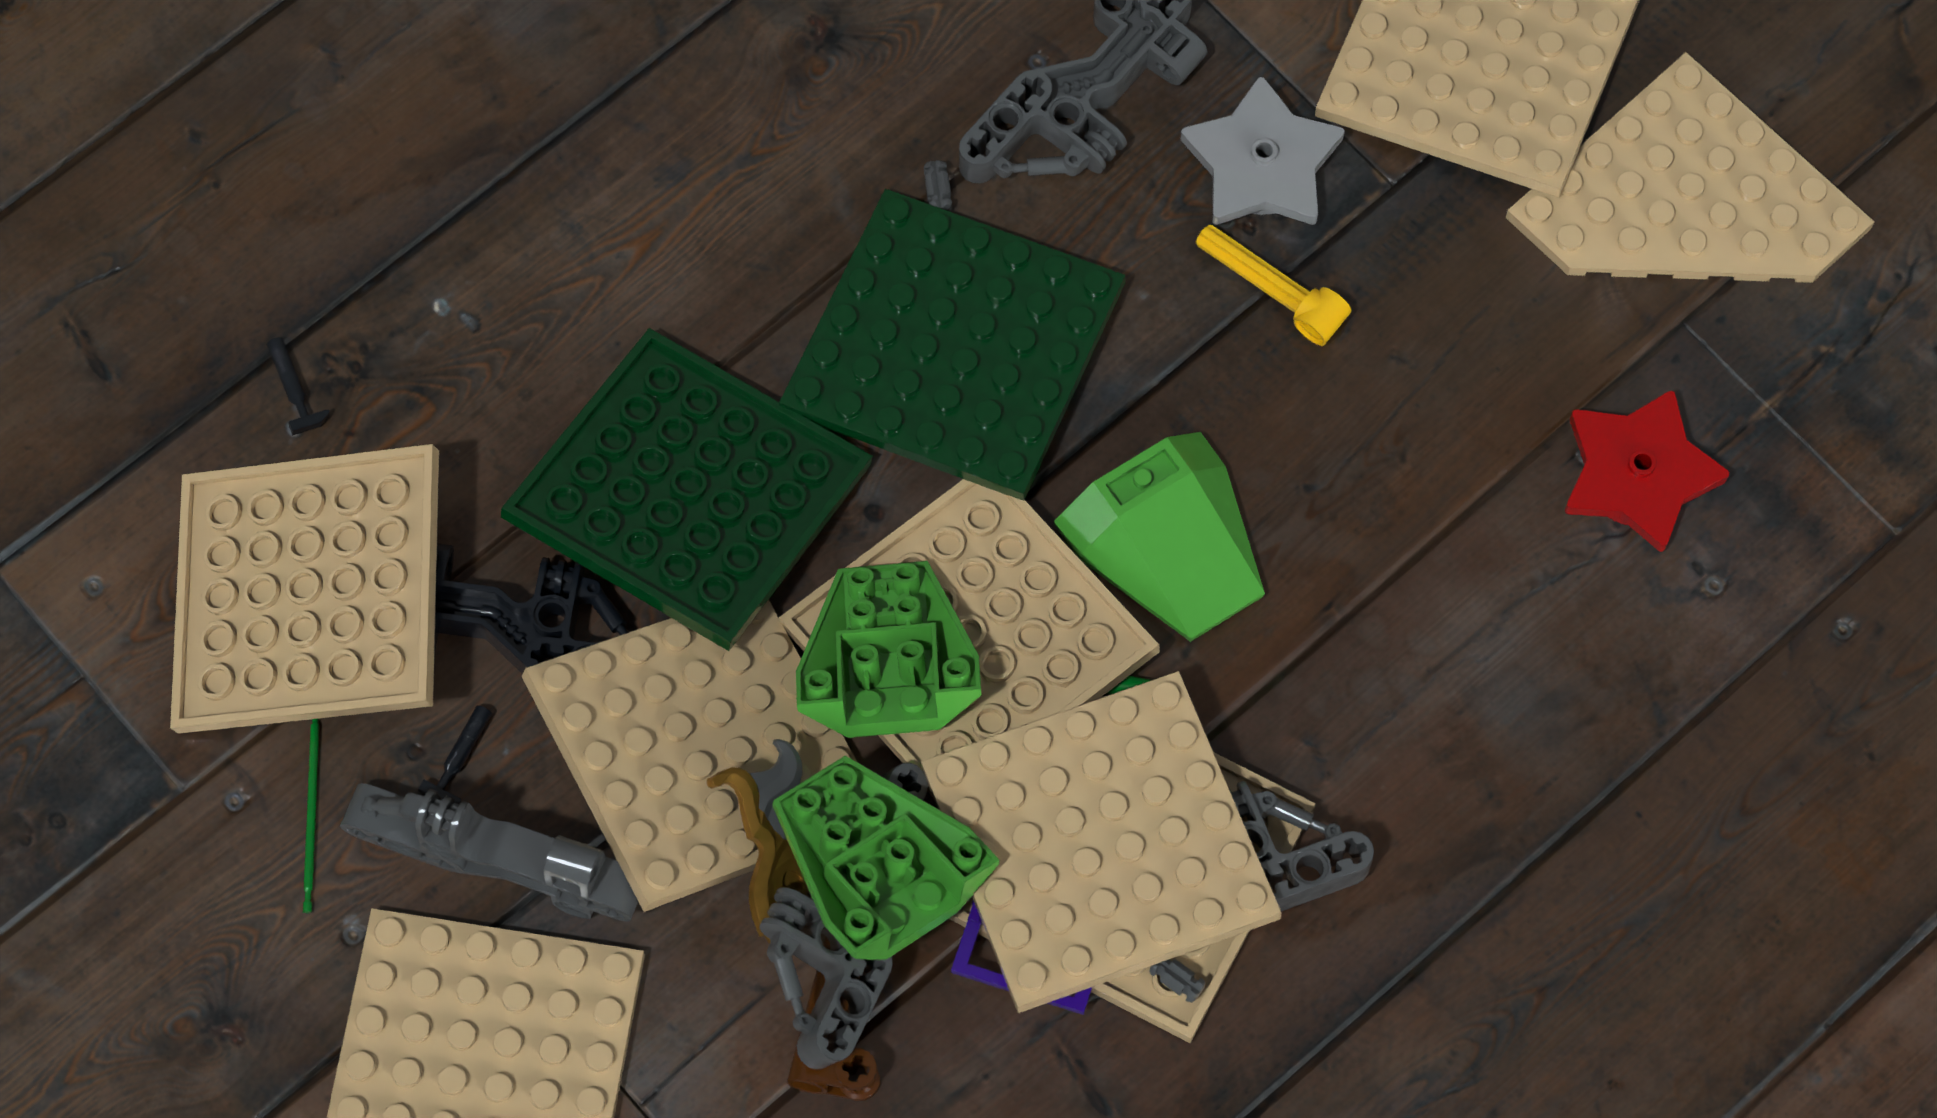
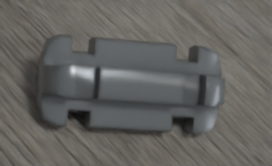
[924,160,952,211]
[1149,959,1205,1003]

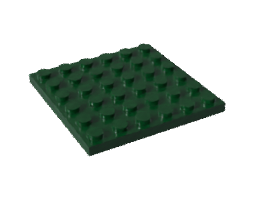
[779,189,1125,501]
[501,328,873,651]

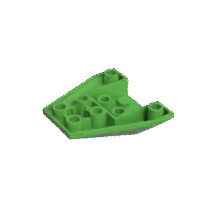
[1054,432,1265,642]
[796,561,982,738]
[772,756,1000,960]

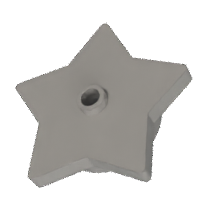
[1180,77,1345,225]

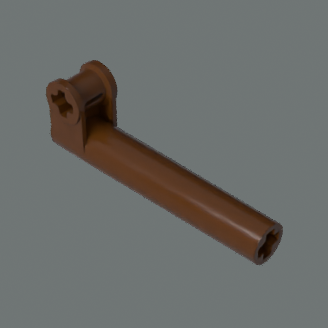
[787,937,880,1101]

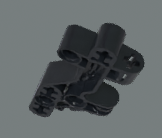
[434,543,629,674]

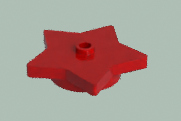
[1565,391,1729,552]

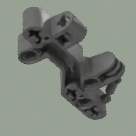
[959,0,1208,184]
[759,763,928,1070]
[1229,781,1374,911]
[340,783,638,922]

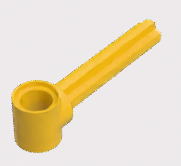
[1196,225,1352,346]

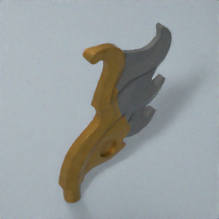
[707,739,809,943]

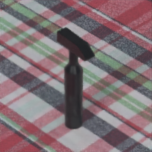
[267,337,330,436]
[418,705,492,804]

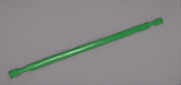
[303,719,320,913]

